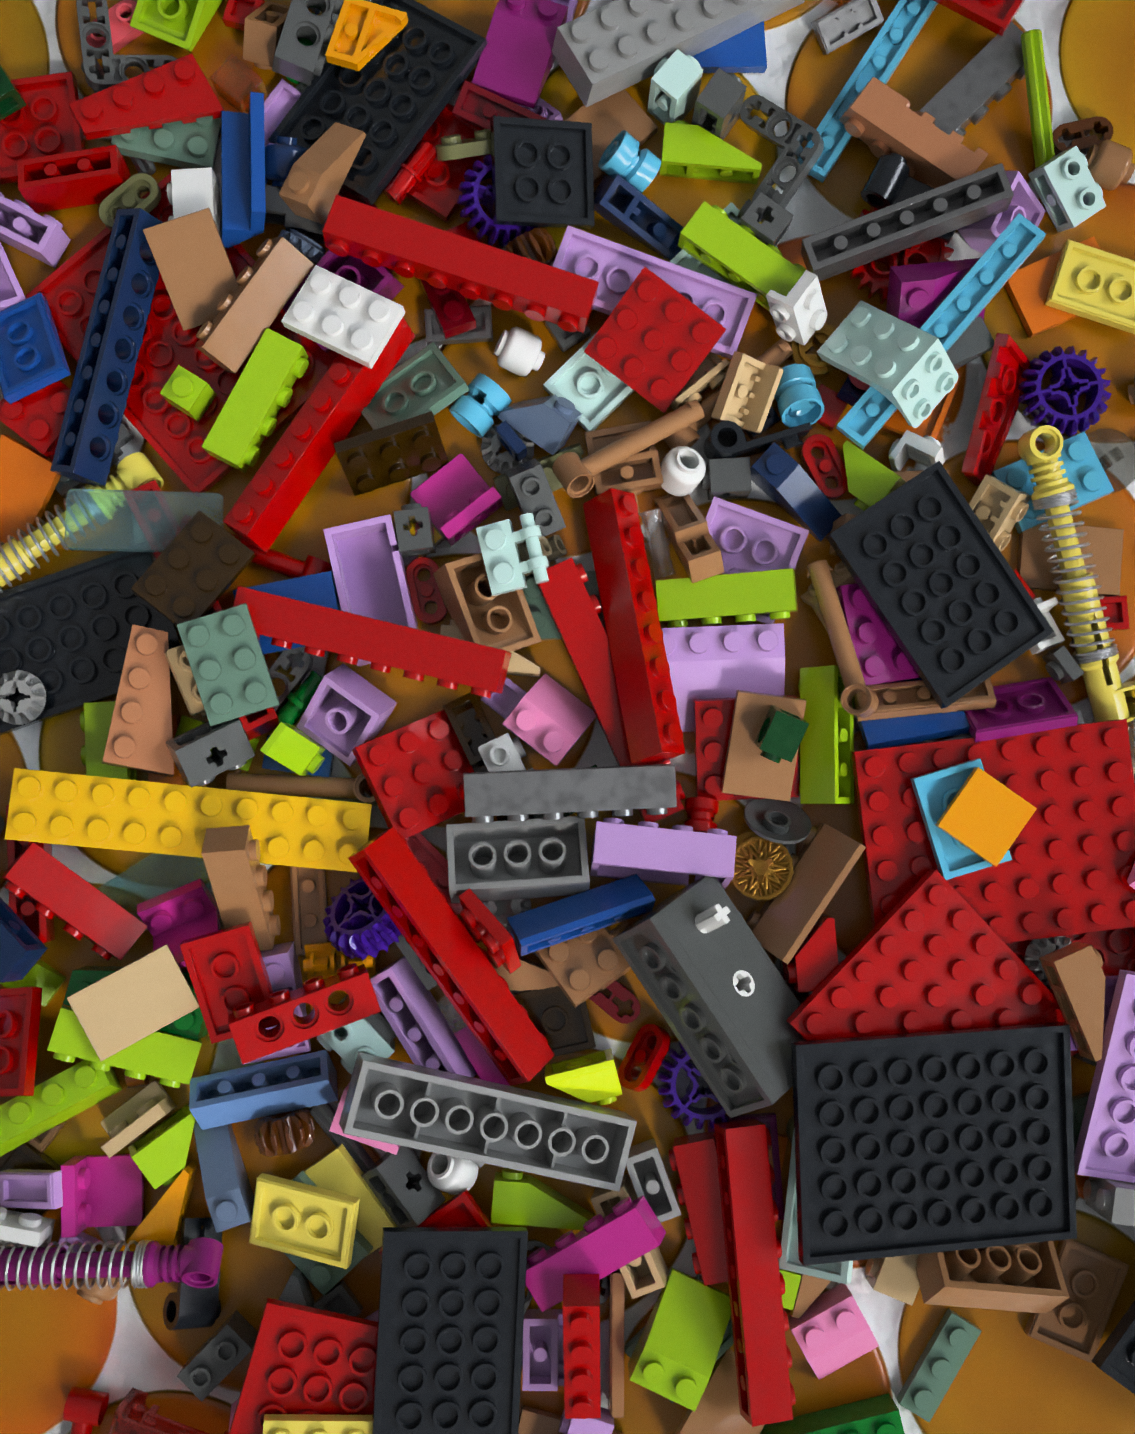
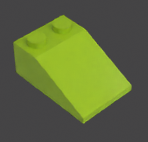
[130,0,223,52]
[628,1267,731,1412]

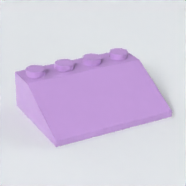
[661,623,785,732]

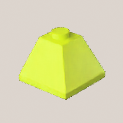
[545,1048,623,1106]

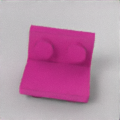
[410,454,503,546]
[137,878,221,968]
[61,1154,144,1238]

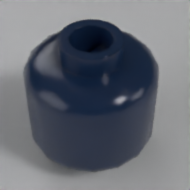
[265,136,307,187]

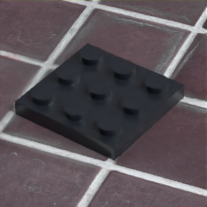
[490,116,595,229]

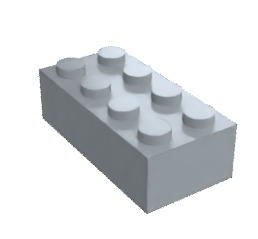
[446,816,590,903]

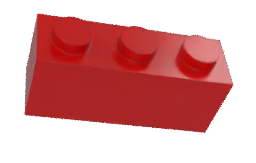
[17,145,130,213]

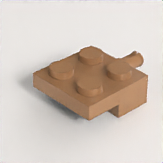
[584,421,663,515]
[535,920,631,1008]

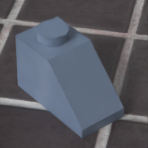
[497,395,582,455]

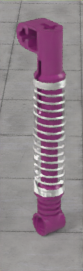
[0,1237,224,1291]

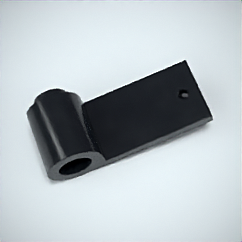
[860,153,956,243]
[703,421,812,459]
[163,1217,222,1330]

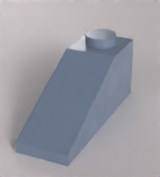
[194,1122,254,1233]

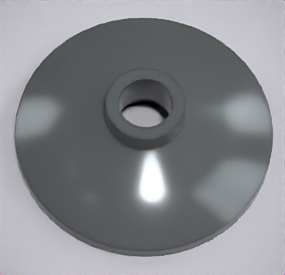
[744,799,811,844]

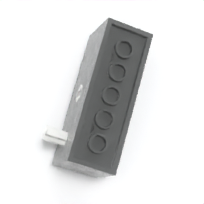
[612,876,805,1118]

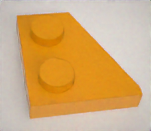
[325,0,408,71]

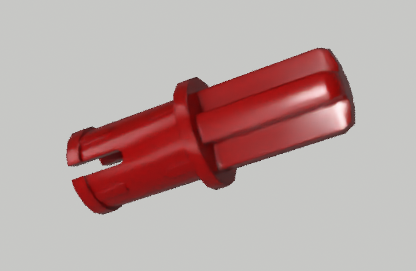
[383,142,437,206]

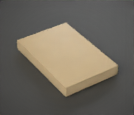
[67,944,199,1061]

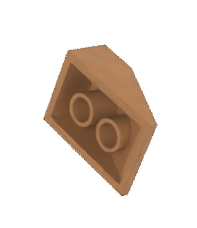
[433,553,541,652]

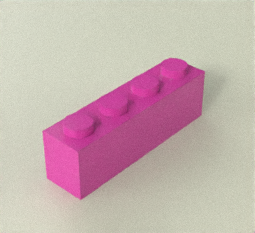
[525,1195,666,1312]

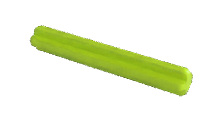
[1021,29,1055,168]

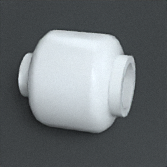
[494,327,546,377]
[660,446,706,496]
[427,1153,479,1195]

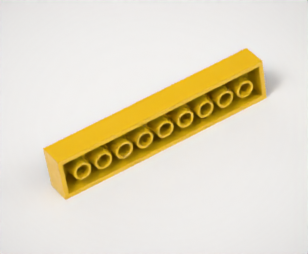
[5,768,372,872]

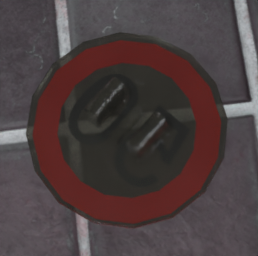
[1087,429,1135,494]

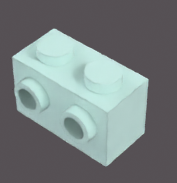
[647,49,703,125]
[1028,146,1107,232]
[316,995,395,1075]

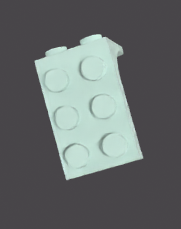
[817,300,959,428]

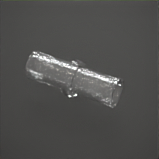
[640,508,675,579]

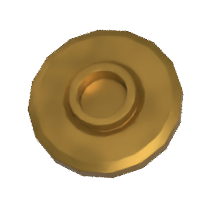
[732,837,794,901]

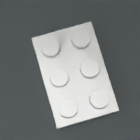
[281,265,406,369]

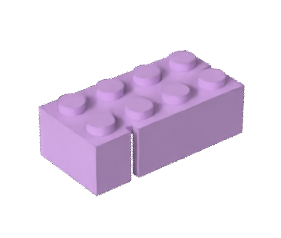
[323,514,419,667]
[590,818,737,890]

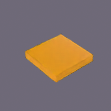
[935,767,1037,867]

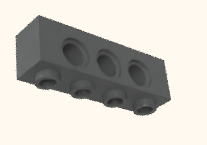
[272,0,344,86]

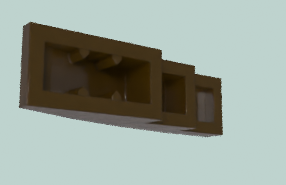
[443,693,534,821]

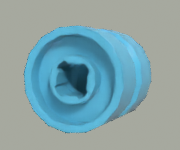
[598,130,661,193]
[774,364,824,428]
[449,373,512,438]

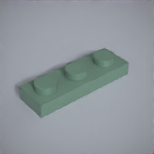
[896,1308,981,1422]

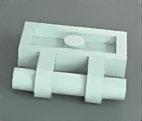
[476,513,549,596]

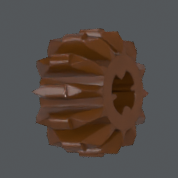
[502,228,558,265]
[254,1108,315,1157]

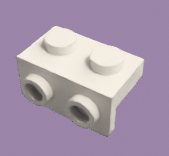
[766,270,828,346]
[478,733,534,772]
[0,1207,55,1248]

